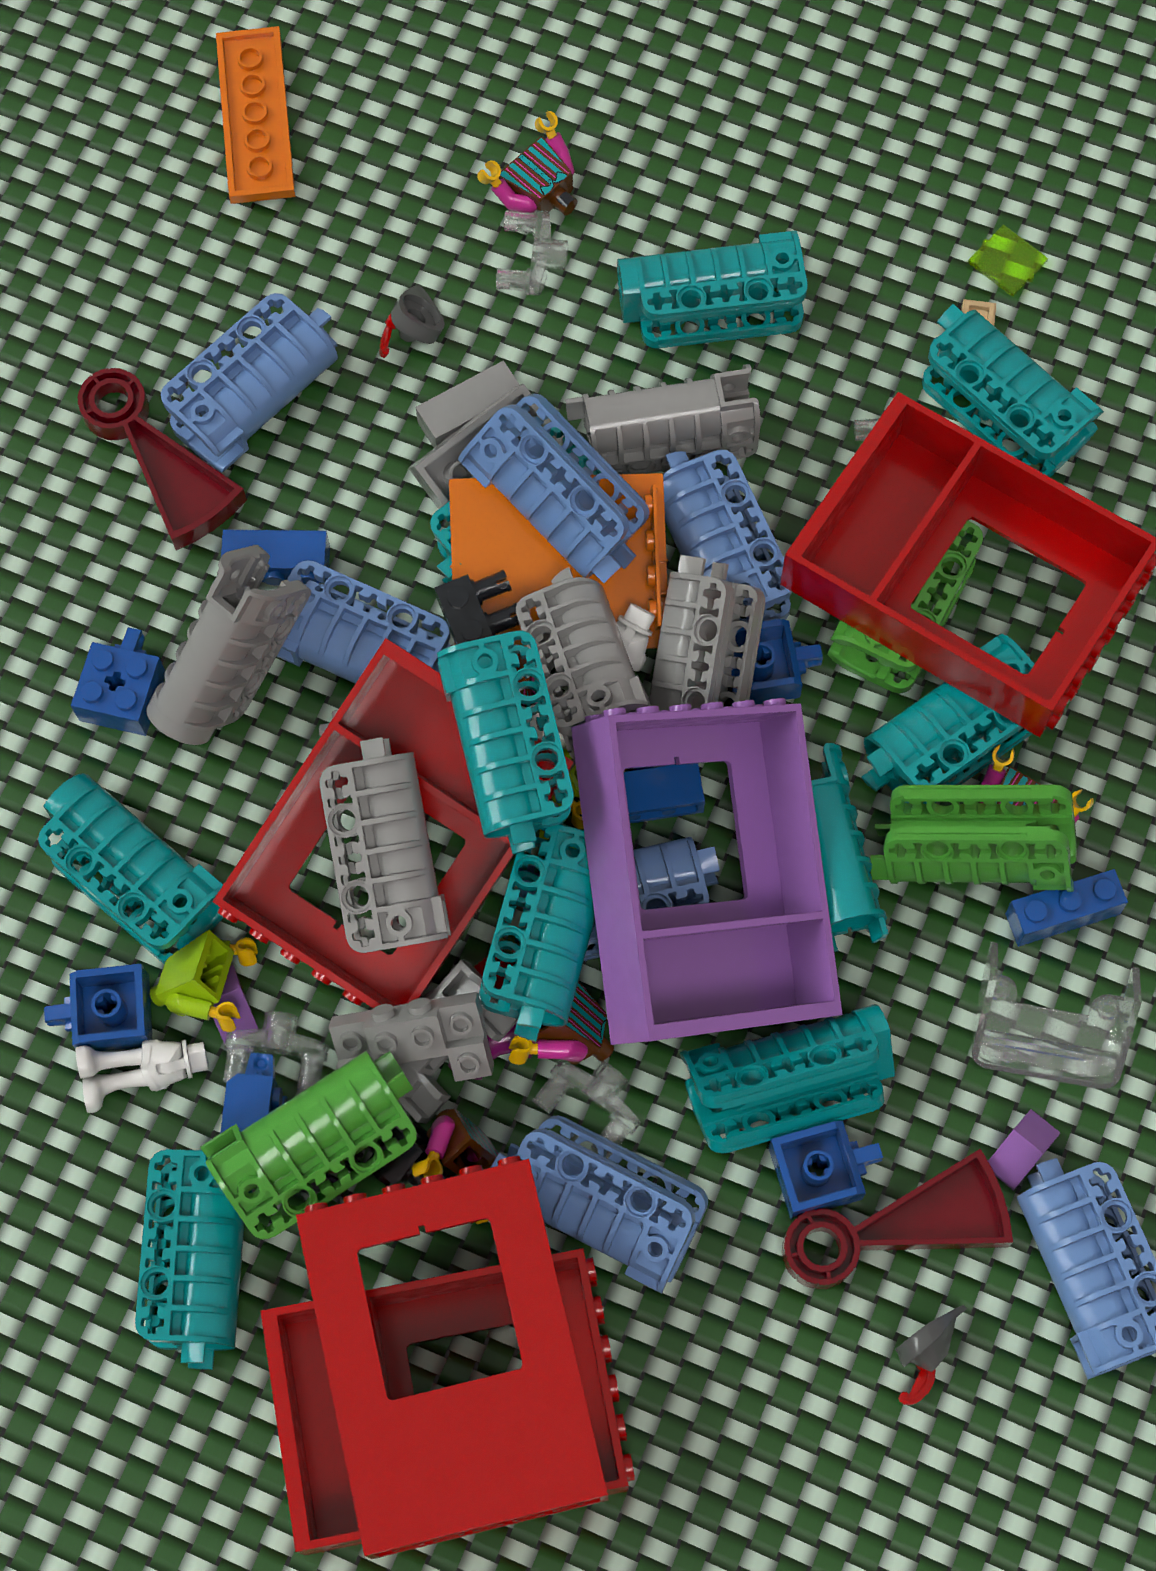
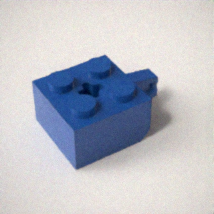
[728,619,823,706]
[71,627,165,736]
[44,964,153,1051]
[220,1053,287,1134]
[769,1121,883,1220]

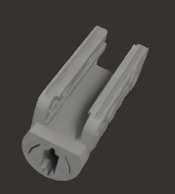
[146,545,311,745]

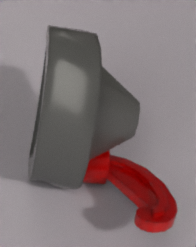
[379,284,445,358]
[895,1305,967,1406]

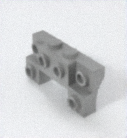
[398,960,518,1124]
[328,991,494,1082]

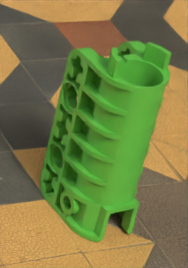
[827,521,983,694]
[870,785,1077,892]
[200,1051,417,1239]

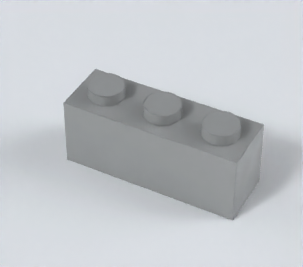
[415,360,519,448]

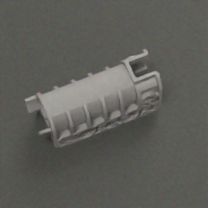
[565,364,760,474]
[649,555,765,711]
[516,567,651,765]
[320,737,451,953]

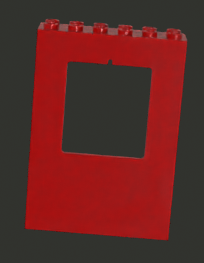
[780,392,1156,737]
[212,638,575,1008]
[296,1156,608,1559]
[260,1248,635,1555]

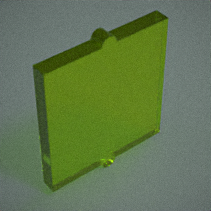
[968,225,1048,297]

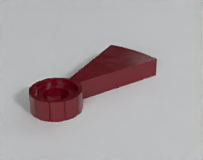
[77,368,247,551]
[781,1148,1013,1289]

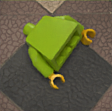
[150,930,258,1032]

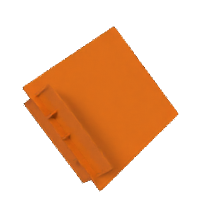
[449,473,668,649]

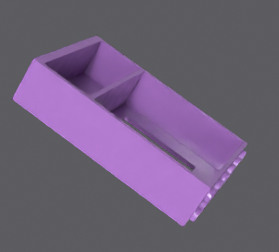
[571,698,843,1045]

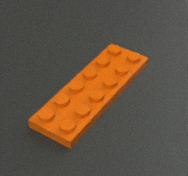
[216,26,296,204]

